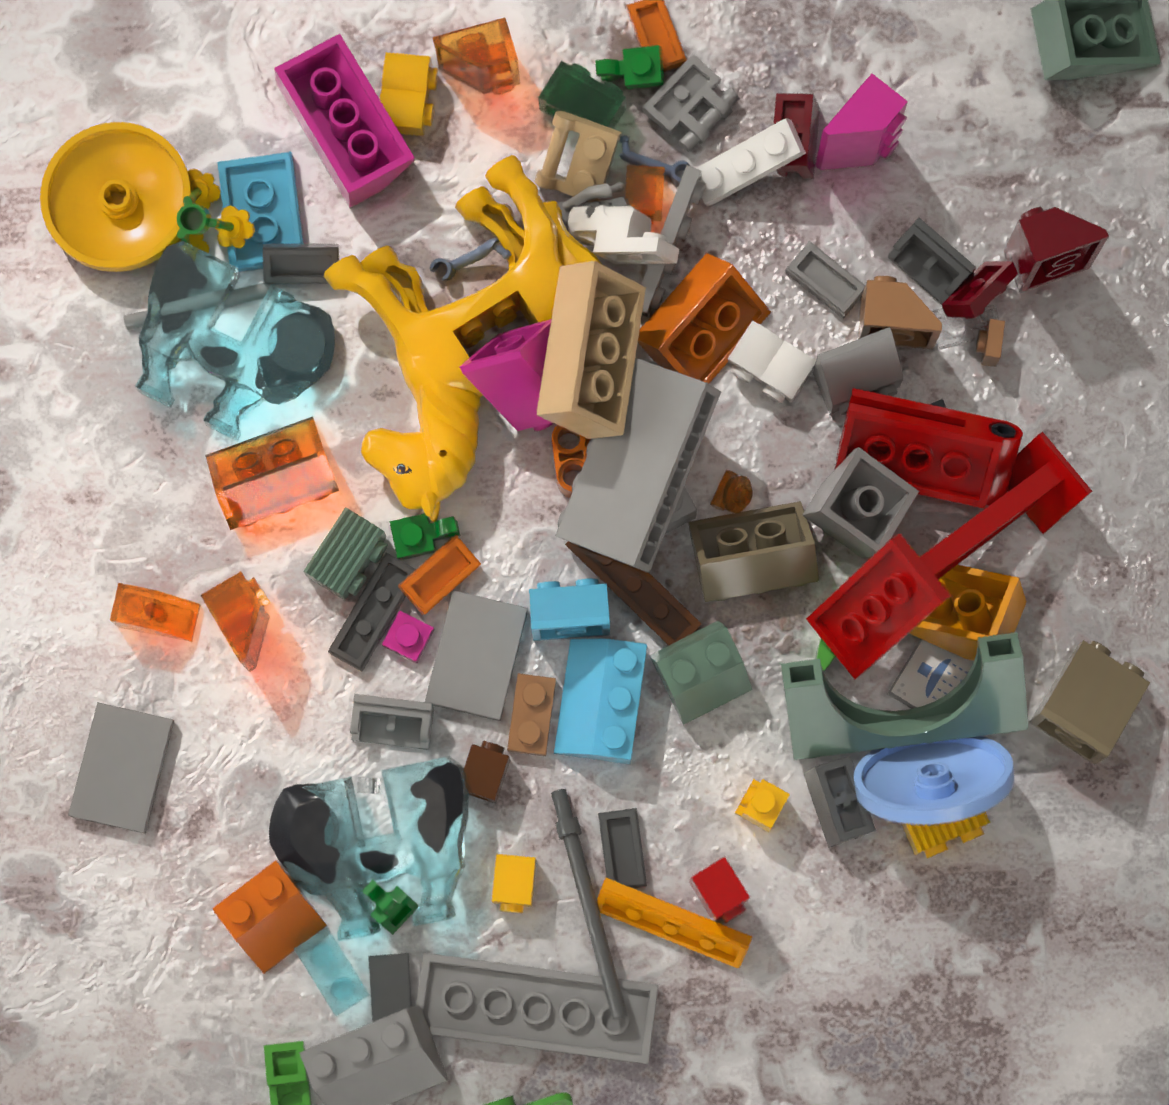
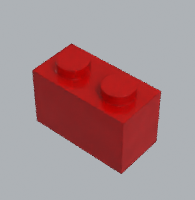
[689,856,750,924]

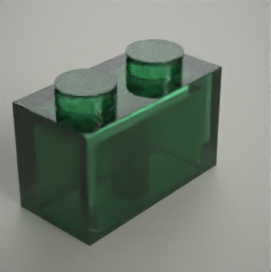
[538,60,626,129]

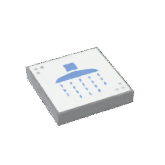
[887,639,974,709]

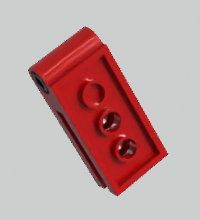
[834,388,1023,509]

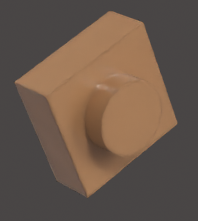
[976,319,1005,367]

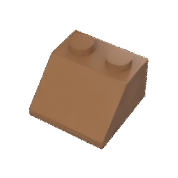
[858,276,942,350]

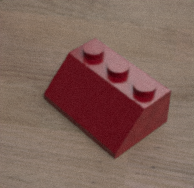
[1003,207,1109,293]

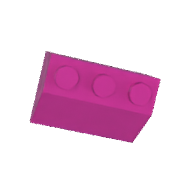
[815,73,908,170]

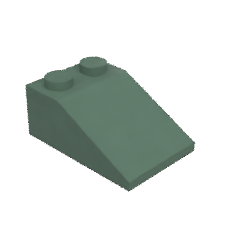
[1031,0,1161,80]

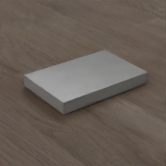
[425,590,528,721]
[68,702,174,834]

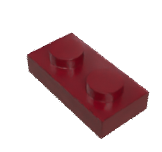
[941,261,1018,319]

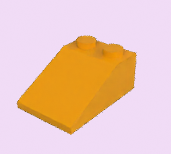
[909,556,1027,661]

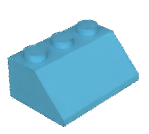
[554,639,647,765]

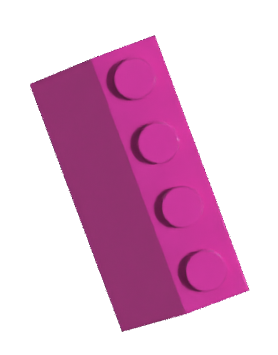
[274,34,415,208]

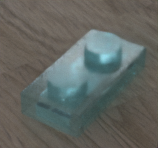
[294,928,370,1016]

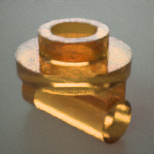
[710,470,753,513]

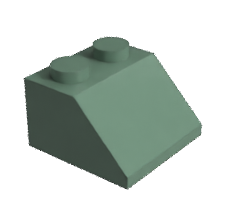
[649,621,752,725]

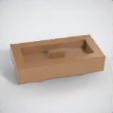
[507,673,556,756]

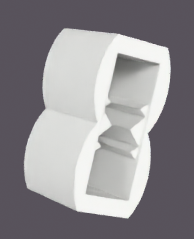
[728,320,816,404]

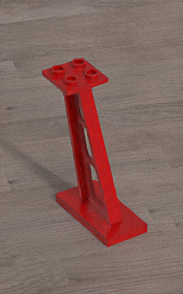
[806,432,1093,679]

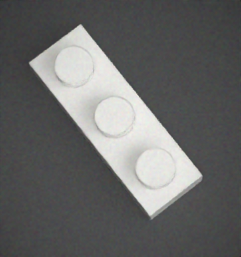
[697,118,806,206]

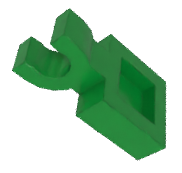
[595,45,664,89]
[390,513,461,560]
[362,879,419,935]

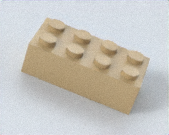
[536,261,646,439]

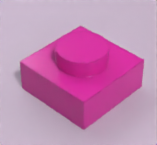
[382,610,435,664]

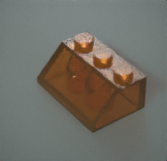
[205,416,339,530]

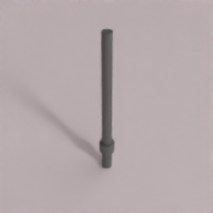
[551,789,628,1020]

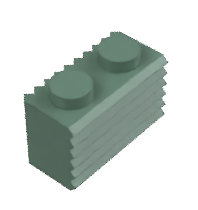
[303,507,388,600]

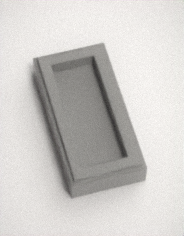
[785,241,865,319]

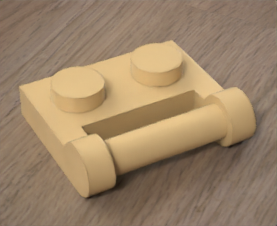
[534,111,622,202]

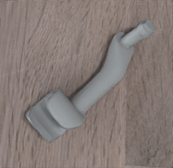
[558,182,624,225]

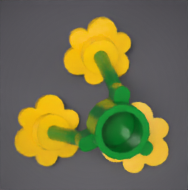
[169,169,255,265]

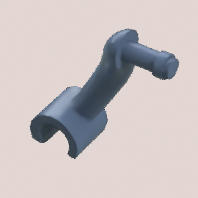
[620,135,690,187]
[430,238,512,281]

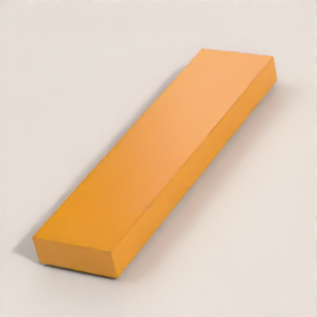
[597,877,752,968]

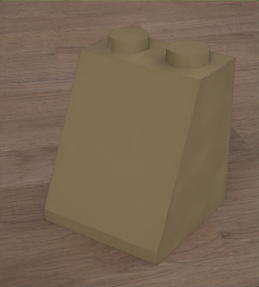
[1029,640,1151,765]

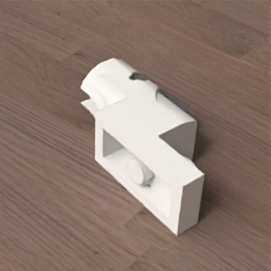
[568,197,679,264]

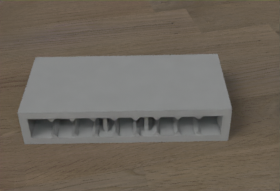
[555,358,721,573]

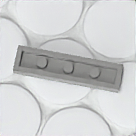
[641,165,706,317]

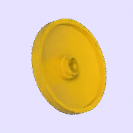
[40,122,193,272]

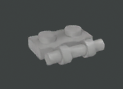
[642,54,740,152]

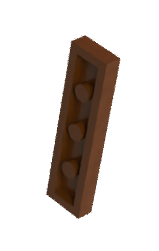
[565,542,702,646]

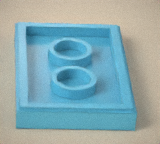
[217,152,304,273]

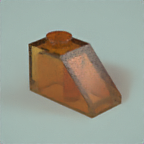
[110,583,201,642]

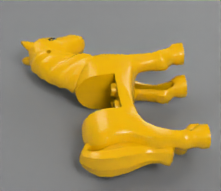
[323,155,603,522]

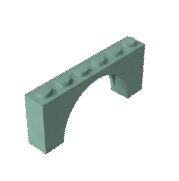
[781,632,1028,760]

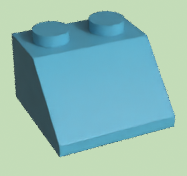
[529,579,610,641]

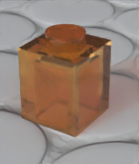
[625,165,665,225]

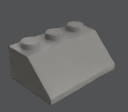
[299,1005,448,1105]

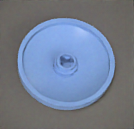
[854,736,1014,824]

